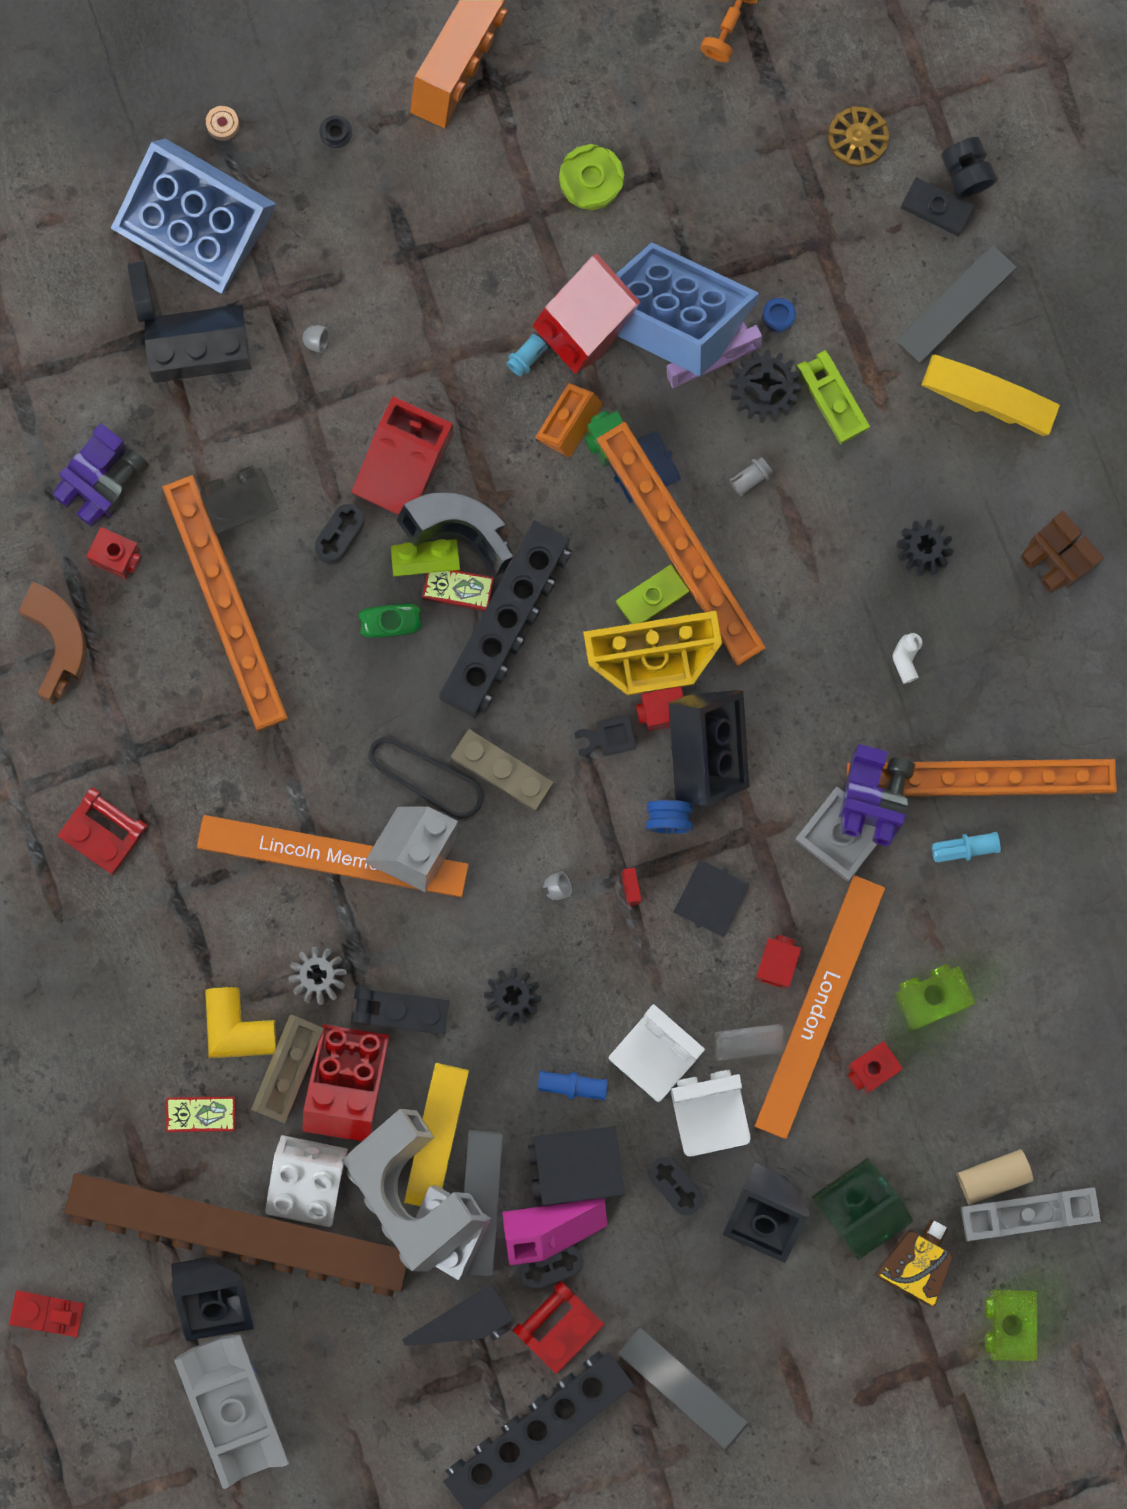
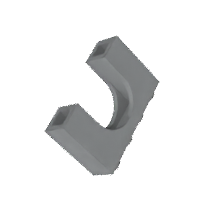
[342,1109,488,1272]

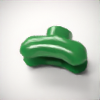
[357,603,422,638]

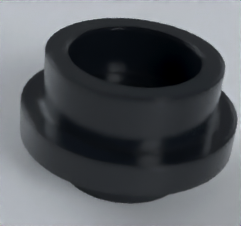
[319,115,352,148]

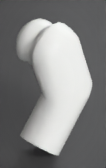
[892,633,922,684]

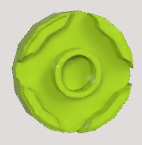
[559,144,624,210]

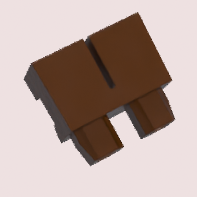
[1020,510,1104,593]

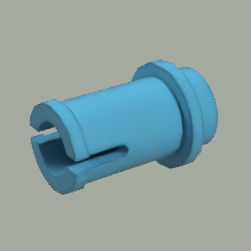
[507,334,548,376]

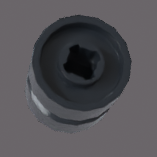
[941,137,998,198]

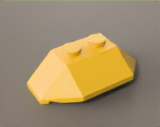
[583,611,722,695]

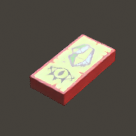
[422,570,494,611]
[166,1097,236,1132]

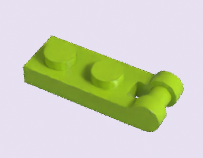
[796,350,870,445]

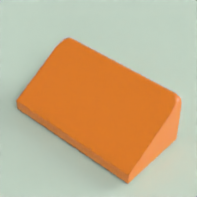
[535,383,603,457]

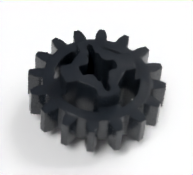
[729,349,801,423]

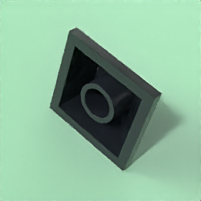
[722,1163,810,1263]
[171,1258,254,1341]

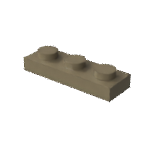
[451,729,554,812]
[251,1014,324,1123]

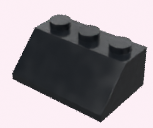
[145,305,252,383]
[669,690,749,806]

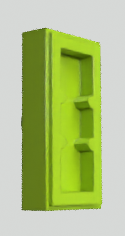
[616,564,690,624]

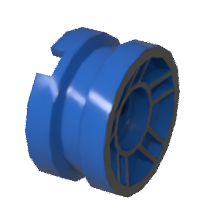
[646,800,693,834]

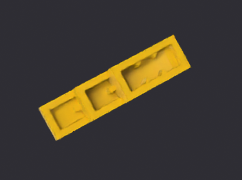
[921,354,1060,436]
[404,1063,469,1207]

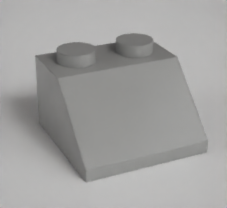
[365,807,458,892]

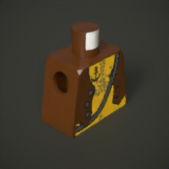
[874,1219,953,1307]

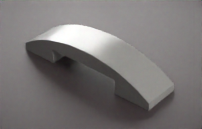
[961,1187,1101,1241]

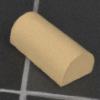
[956,1149,1033,1205]

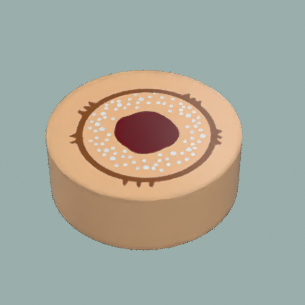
[206,106,239,141]

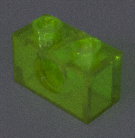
[893,964,975,1032]
[985,1290,1037,1361]

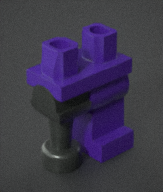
[53,423,150,527]
[838,744,916,847]

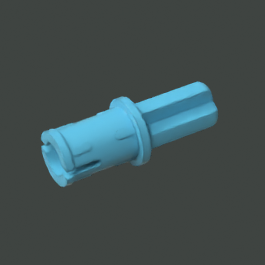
[932,832,1001,862]

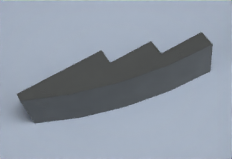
[897,245,1017,363]
[464,1130,503,1276]
[618,1327,749,1450]

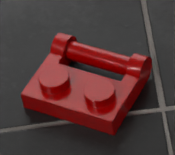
[57,787,148,875]
[512,1281,605,1374]

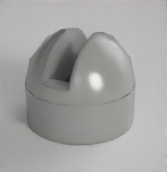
[302,325,329,353]
[543,871,572,900]

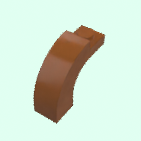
[18,582,87,705]

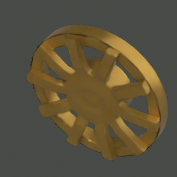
[828,106,889,167]

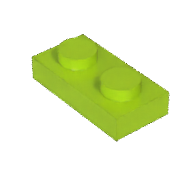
[391,539,460,576]

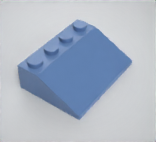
[111,138,276,294]
[616,242,759,376]

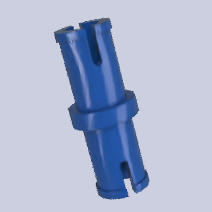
[538,1070,608,1101]

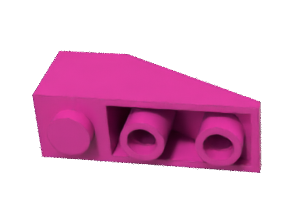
[502,1198,608,1266]

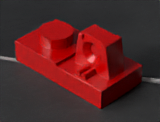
[9,1290,85,1338]

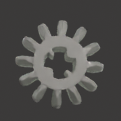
[289,947,347,1005]

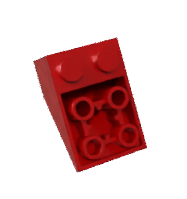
[351,396,454,515]
[302,1024,389,1141]

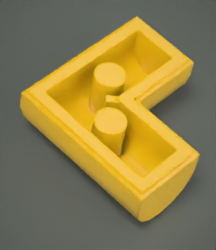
[205,987,277,1059]

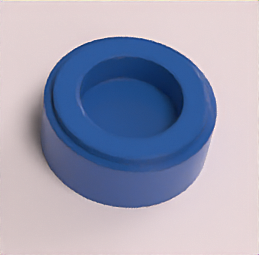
[762,298,796,333]

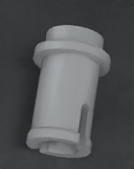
[729,457,773,497]

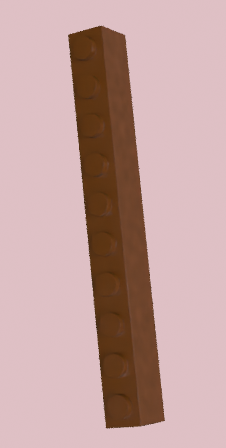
[64,1173,407,1297]

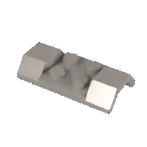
[174,1334,289,1489]

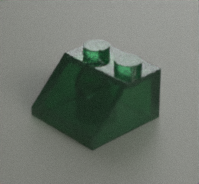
[812,1158,914,1261]

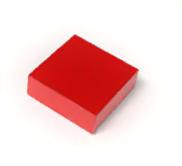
[621,867,641,906]

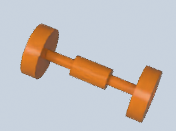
[700,0,758,63]

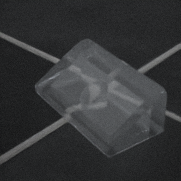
[713,1024,783,1061]

